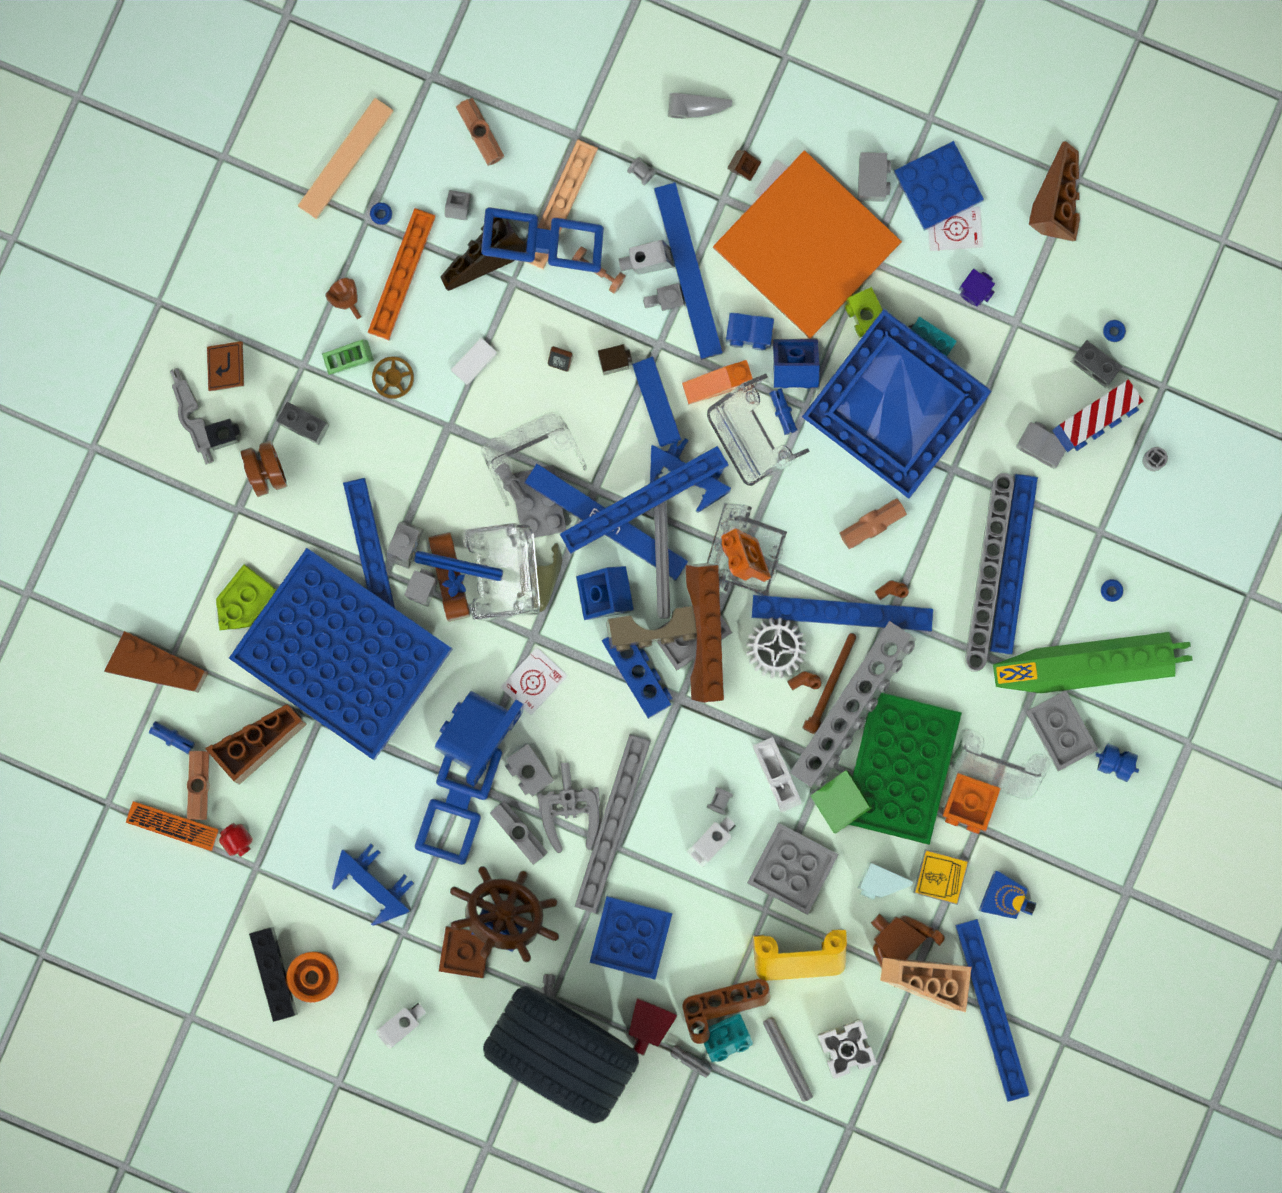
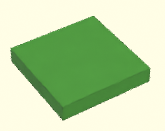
[811,770,872,834]

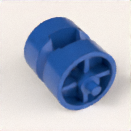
[1096,743,1139,782]

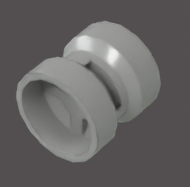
[1142,447,1168,472]

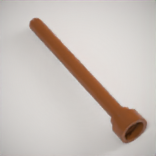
[802,633,856,735]

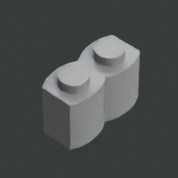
[1015,421,1066,469]

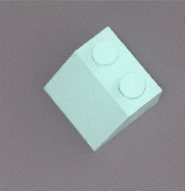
[857,863,913,900]

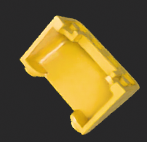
[752,929,847,981]

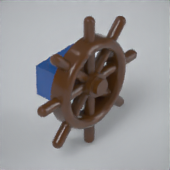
[450,866,559,962]

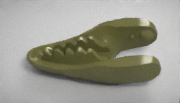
[521,542,562,612]

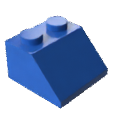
[773,339,820,388]
[576,566,634,620]

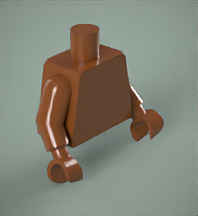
[871,914,945,987]

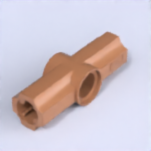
[456,98,505,166]
[839,498,907,549]
[187,751,210,820]

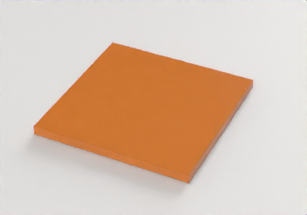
[712,150,902,339]

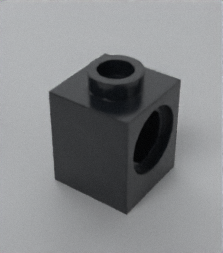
[204,418,241,450]

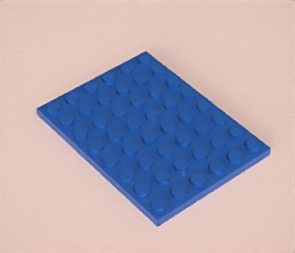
[228,548,453,761]

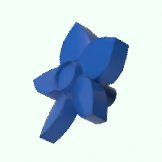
[442,570,466,597]

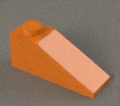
[682,360,753,405]

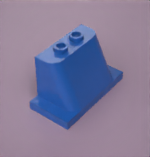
[434,691,524,787]

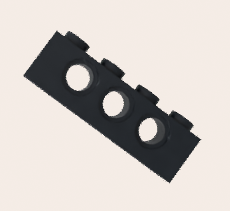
[249,927,298,1022]

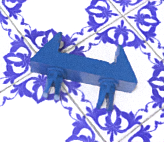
[650,438,731,513]
[332,843,415,926]

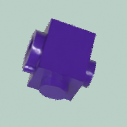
[959,268,995,307]

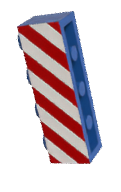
[1052,379,1144,453]

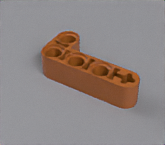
[428,532,471,622]
[682,979,771,1044]

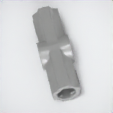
[490,800,548,865]

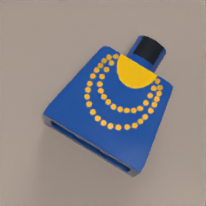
[978,871,1036,919]

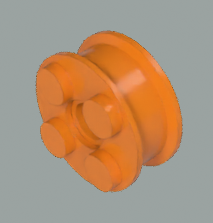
[287,952,339,1003]

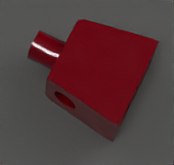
[628,998,677,1056]

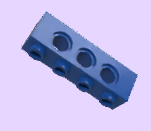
[602,637,673,719]

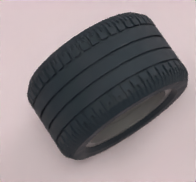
[483,986,639,1124]

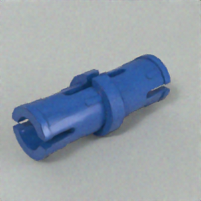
[769,388,798,435]
[149,721,195,755]

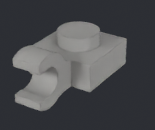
[643,283,684,311]

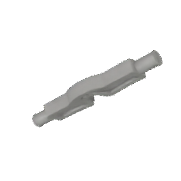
[169,368,214,465]

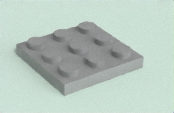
[747,823,839,915]

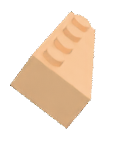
[880,958,971,1013]

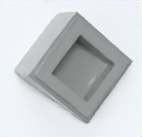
[445,190,471,220]

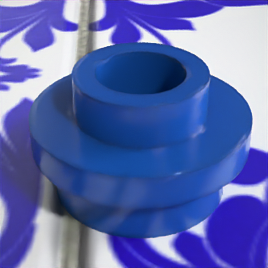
[370,202,393,225]
[1103,320,1126,342]
[1100,579,1123,602]

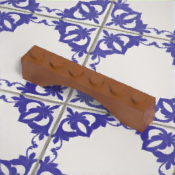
[686,563,724,703]

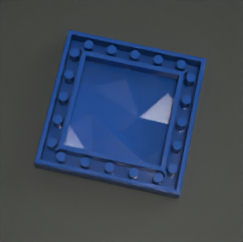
[802,309,992,499]

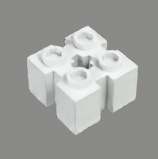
[817,1019,877,1079]

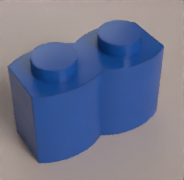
[726,313,774,351]

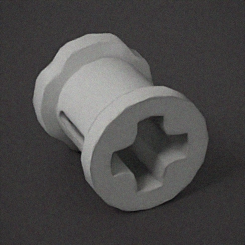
[627,156,657,186]
[706,787,734,816]

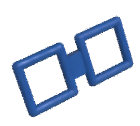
[481,207,604,273]
[414,748,502,865]

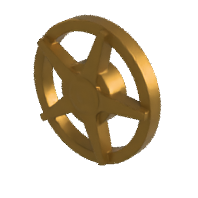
[372,357,414,399]

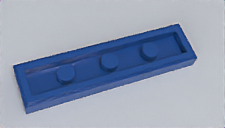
[632,357,682,447]

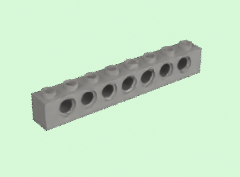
[790,621,917,791]

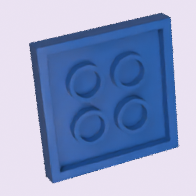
[894,141,984,231]
[589,896,673,980]

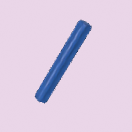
[414,551,503,581]

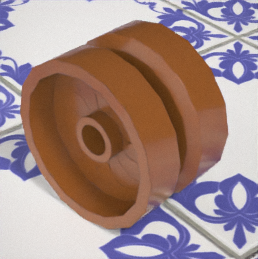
[241,440,288,497]

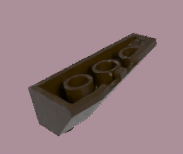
[440,217,527,291]

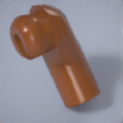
[874,580,909,601]
[787,671,822,691]

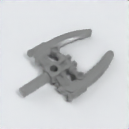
[537,762,600,853]

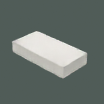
[451,338,498,386]

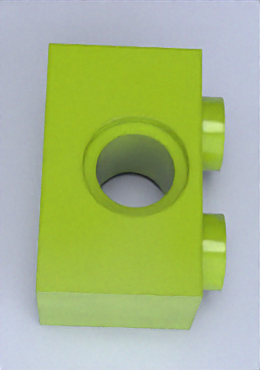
[845,287,883,338]

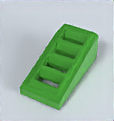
[322,339,374,375]

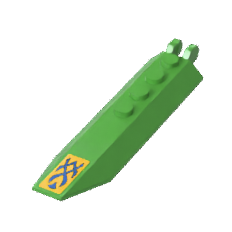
[993,632,1193,693]

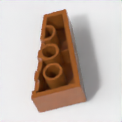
[104,631,208,693]
[205,704,307,785]

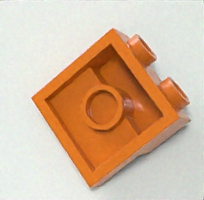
[721,528,771,582]
[942,773,1001,834]

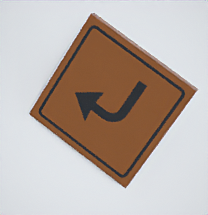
[207,341,244,391]

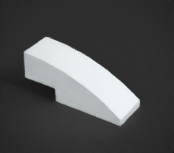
[752,737,802,813]

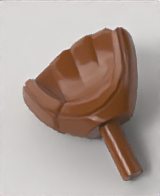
[325,277,362,320]

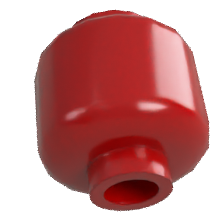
[219,822,253,857]

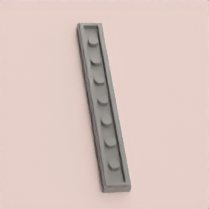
[574,734,651,914]

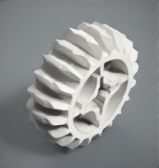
[746,618,807,679]

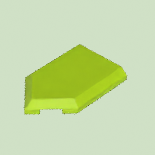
[216,564,277,631]

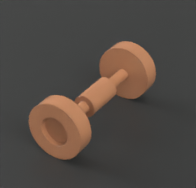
[572,246,626,294]

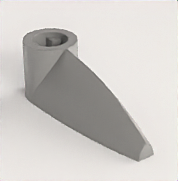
[668,93,733,119]

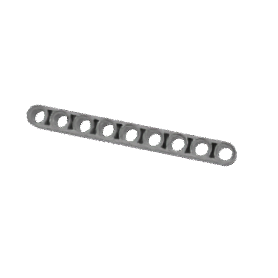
[964,473,1014,672]

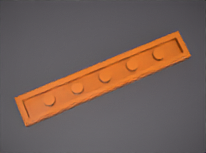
[368,208,436,341]

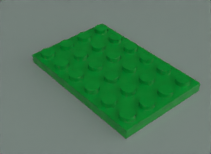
[849,693,962,845]

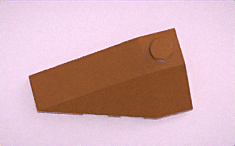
[1029,141,1080,241]

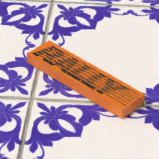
[125,801,219,851]

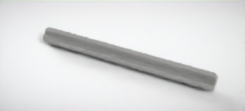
[654,501,670,619]

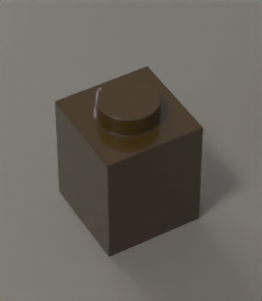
[598,344,632,375]

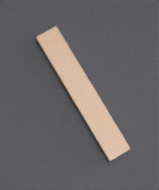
[298,98,394,220]
[527,139,598,270]

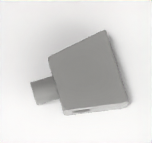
[619,240,674,275]

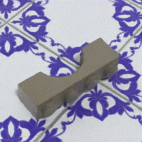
[606,606,697,651]

